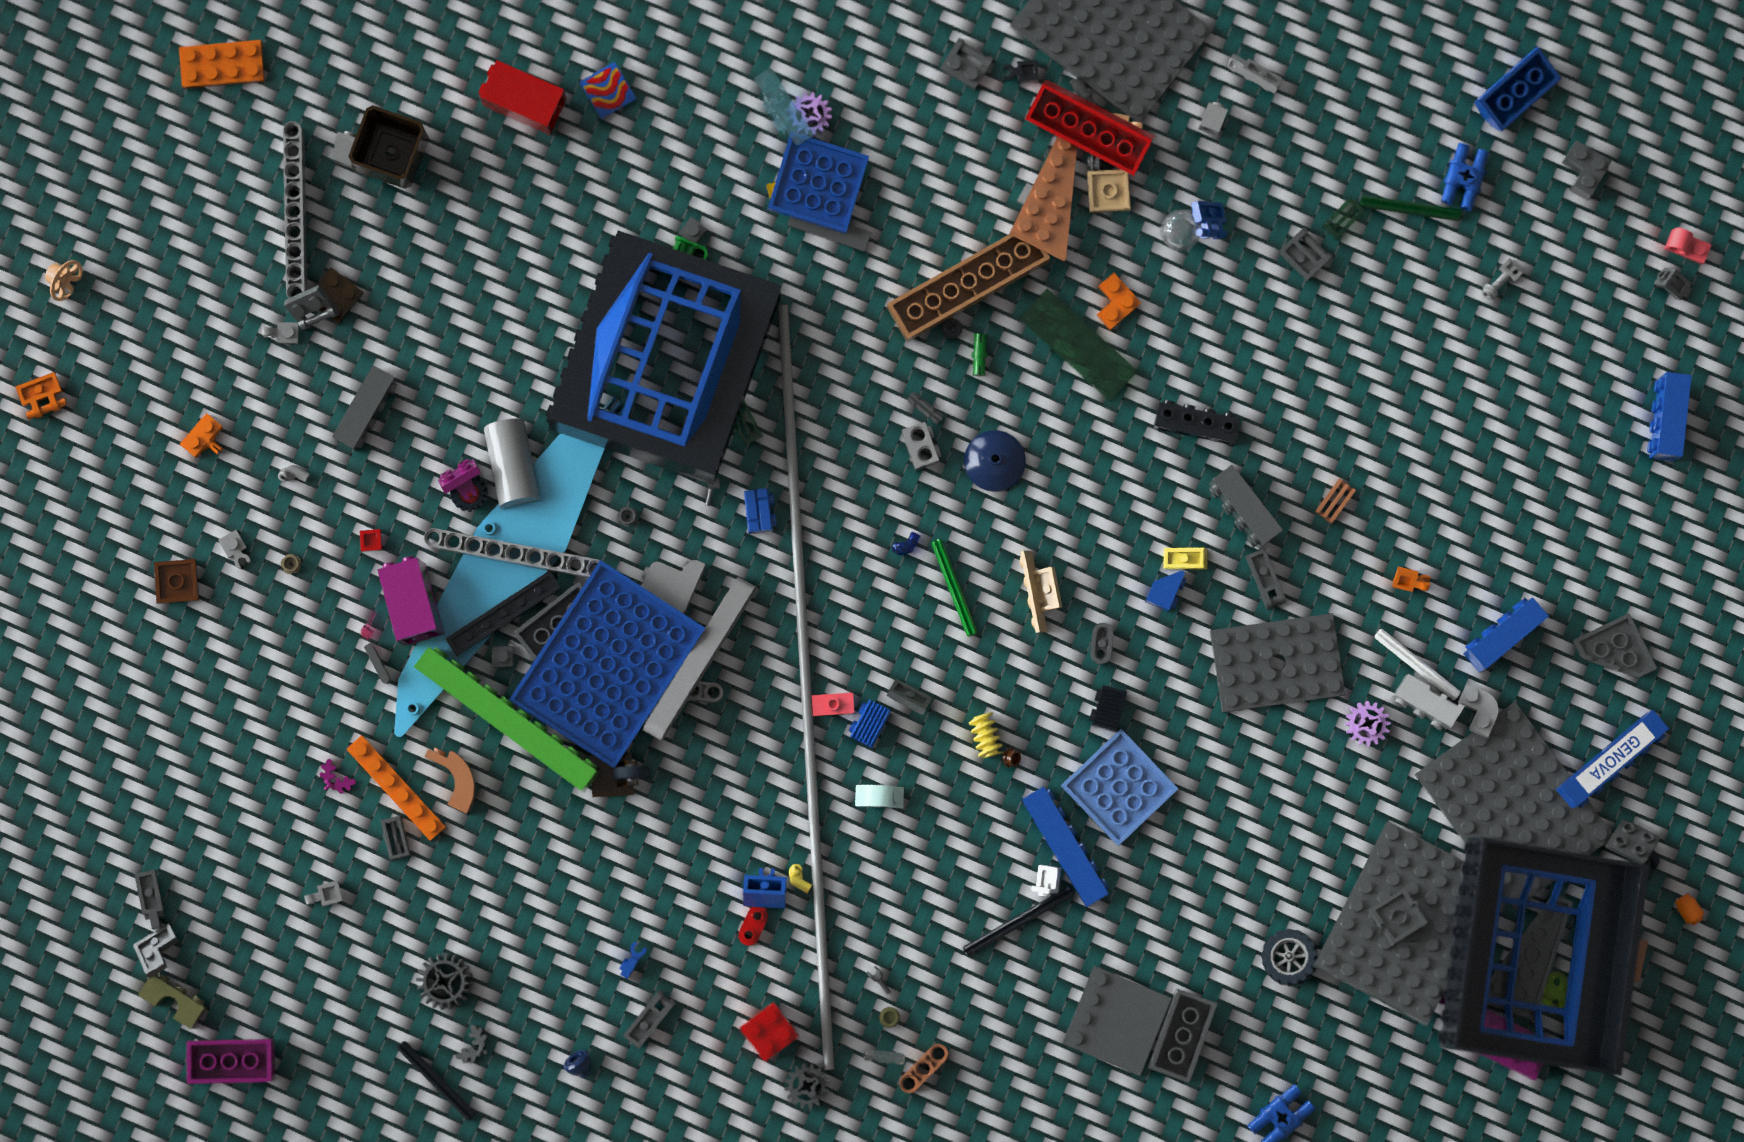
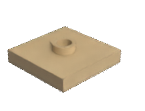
[1087,170,1131,213]

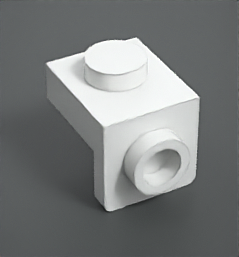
[1031,865,1061,897]

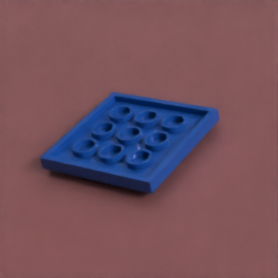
[767,132,869,234]

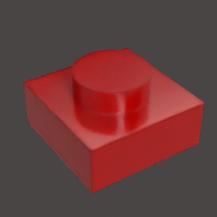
[359,529,382,552]

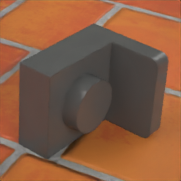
[1654,268,1692,300]

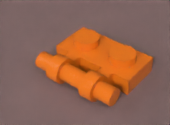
[16,372,68,420]

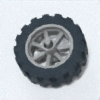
[1261,929,1318,986]

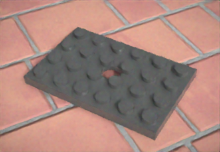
[1210,613,1345,713]

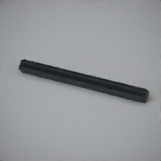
[963,886,1074,956]

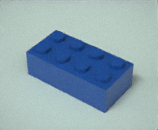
[1647,372,1692,462]
[1463,597,1549,672]

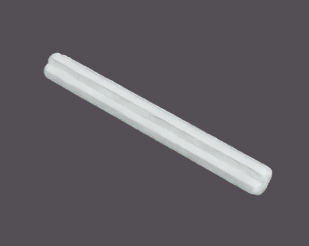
[1375,629,1461,700]

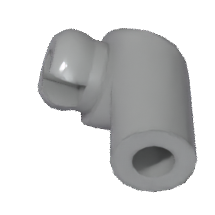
[278,465,310,483]

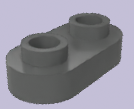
[1090,623,1113,665]

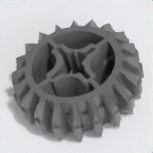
[416,953,473,1010]

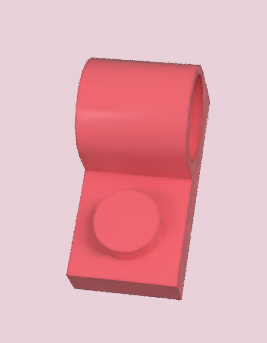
[1665,228,1712,265]

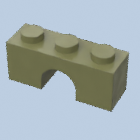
[138,973,208,1029]

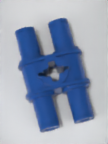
[1441,143,1489,211]
[1247,1084,1316,1142]

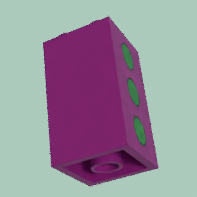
[377,556,445,646]

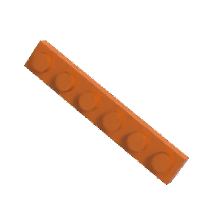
[346,735,446,841]

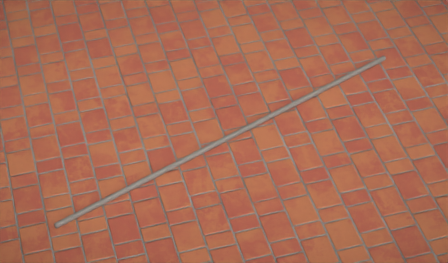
[778,305,834,1070]

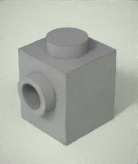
[1198,102,1228,136]

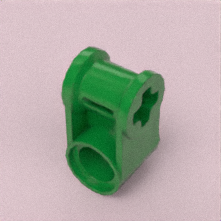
[673,236,709,261]

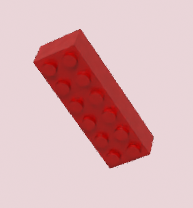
[1025,80,1155,176]

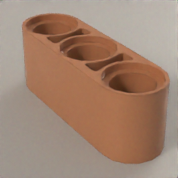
[899,1044,948,1093]

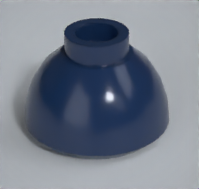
[563,1050,591,1078]

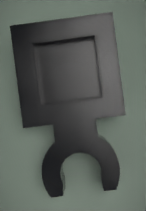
[1003,60,1039,83]

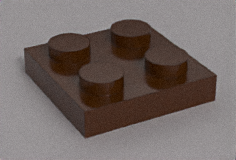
[154,559,199,604]

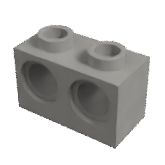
[902,422,941,471]

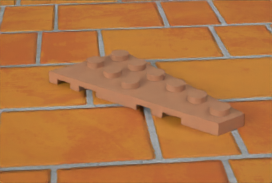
[1009,136,1077,261]

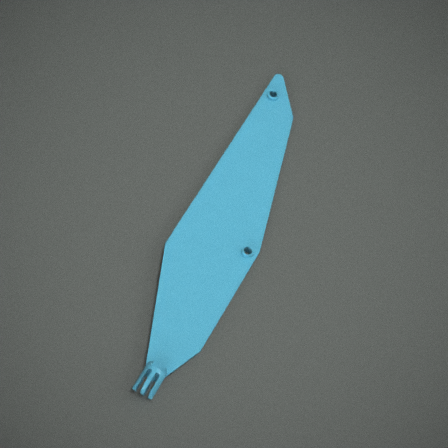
[394,396,624,737]

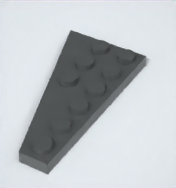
[1487,897,1573,1021]

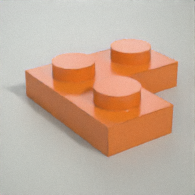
[1096,273,1141,330]

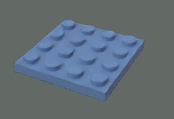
[1061,729,1178,846]

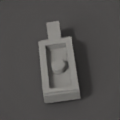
[1226,54,1283,94]

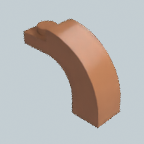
[424,748,476,814]

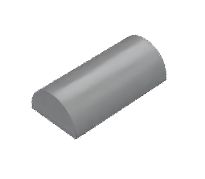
[484,419,540,509]

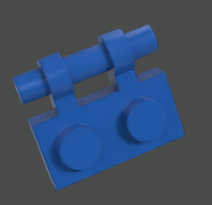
[1191,201,1227,240]

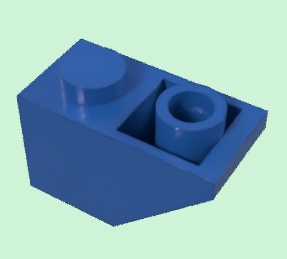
[1145,570,1187,612]

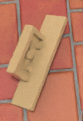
[1020,551,1062,633]

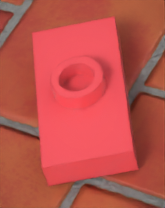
[812,693,855,716]

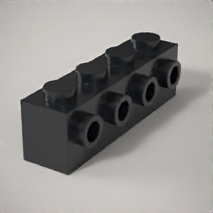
[1153,400,1240,446]

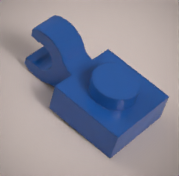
[619,942,647,979]

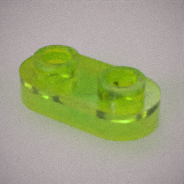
[1543,972,1567,1014]

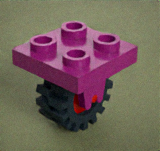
[438,459,488,512]

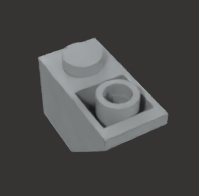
[332,131,356,170]

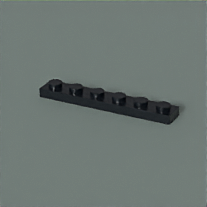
[445,571,562,657]

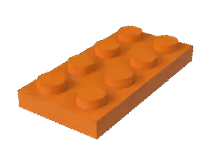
[179,40,265,89]

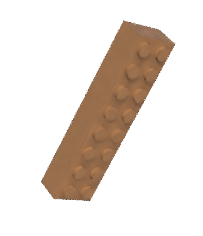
[887,234,1050,343]

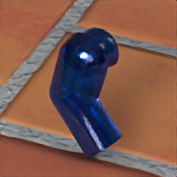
[892,532,920,556]

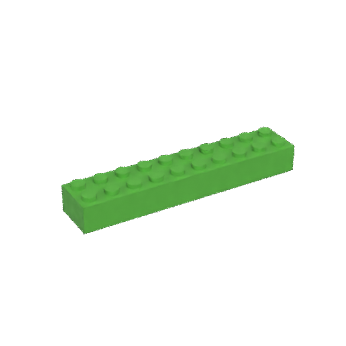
[414,647,599,793]

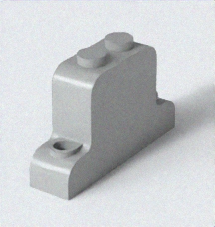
[641,560,706,614]

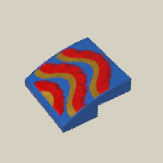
[579,62,636,119]

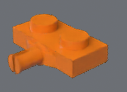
[180,413,224,459]

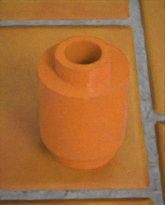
[1675,893,1705,925]

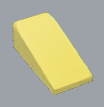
[1164,548,1208,570]

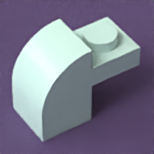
[855,785,904,808]

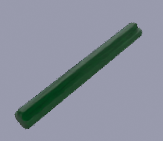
[1360,195,1462,221]

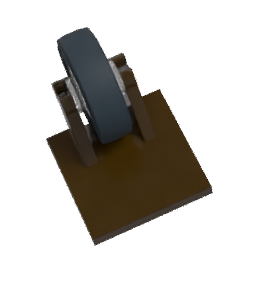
[590,753,651,797]

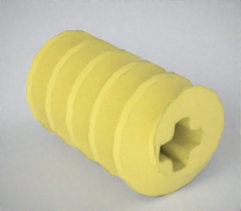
[969,712,1004,758]

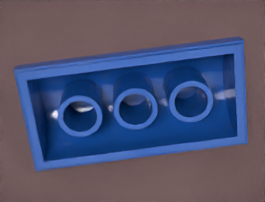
[1475,47,1562,132]

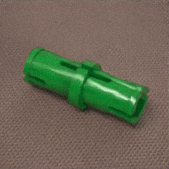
[972,334,988,376]

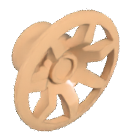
[45,260,83,302]

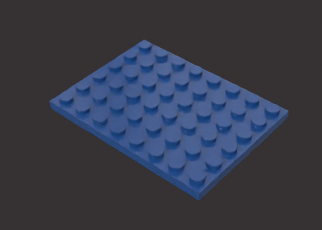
[509,560,705,768]

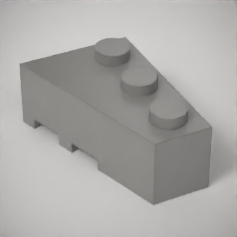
[1393,674,1465,730]

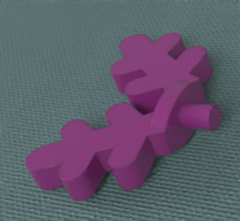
[319,759,356,794]

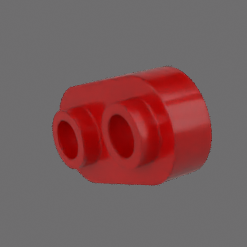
[738,907,768,946]

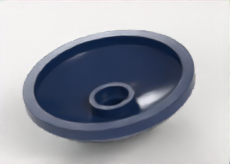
[964,430,1026,492]

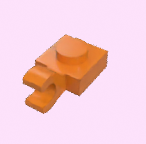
[1392,566,1431,592]

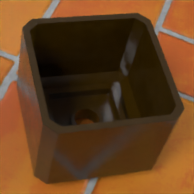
[348,105,429,189]

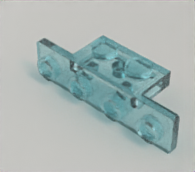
[754,68,813,146]

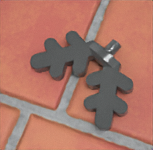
[456,1025,488,1063]

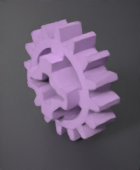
[788,92,832,137]
[1344,701,1391,746]

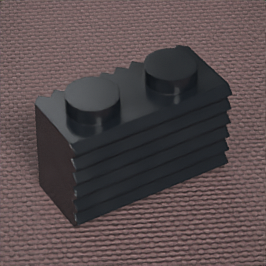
[1089,685,1127,733]

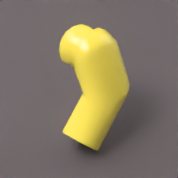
[789,864,812,893]

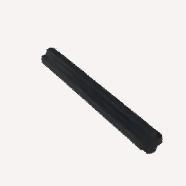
[397,1041,476,1121]

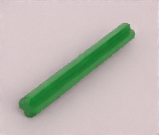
[932,539,977,637]

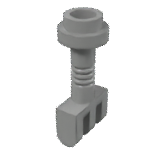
[1482,258,1524,300]

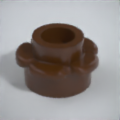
[1002,747,1021,768]

